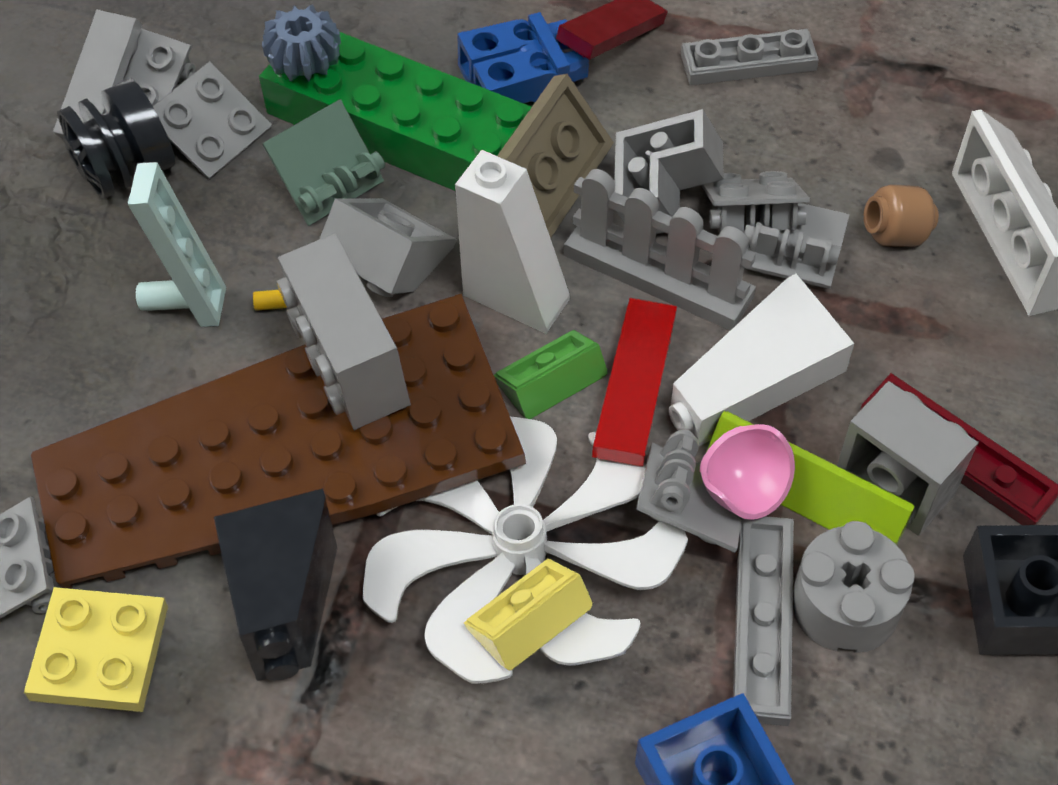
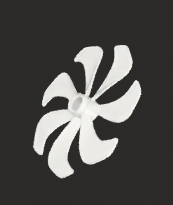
[363,416,688,684]

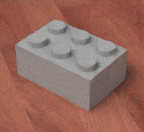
[276,233,411,430]

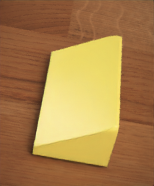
[464,559,592,670]

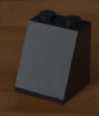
[214,488,338,681]

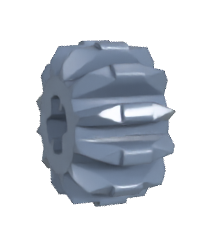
[262,4,341,82]

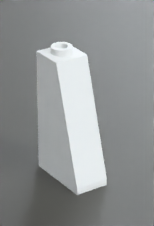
[455,150,570,334]
[669,274,854,446]

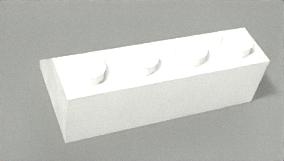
[952,109,1058,316]

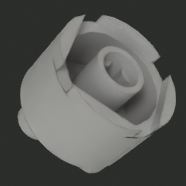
[793,521,915,653]

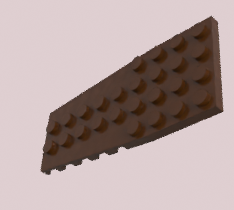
[31,294,526,589]

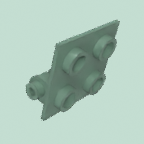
[262,99,385,226]

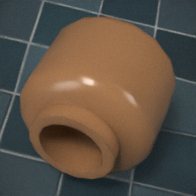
[864,185,939,247]

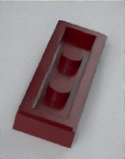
[556,0,668,60]

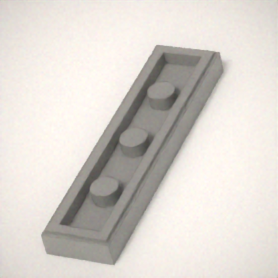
[733,516,794,726]

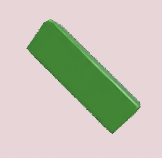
[494,330,607,419]

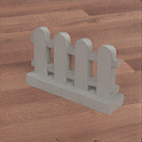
[564,169,756,330]

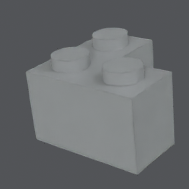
[614,109,724,234]

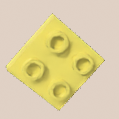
[24,587,168,712]

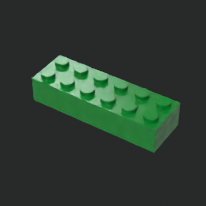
[259,32,532,191]

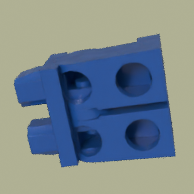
[457,12,589,103]

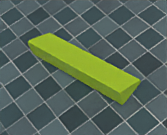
[707,411,915,545]

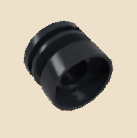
[57,78,175,199]

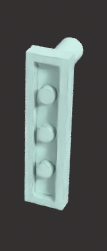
[128,162,226,327]

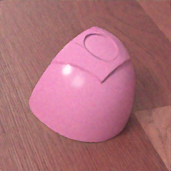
[700,424,795,520]

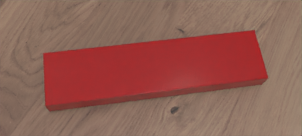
[592,298,677,467]

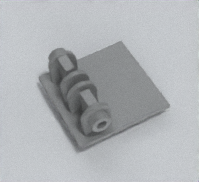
[122,28,196,106]
[153,61,273,180]
[701,171,810,232]
[744,203,850,289]
[636,429,742,552]
[0,496,54,618]

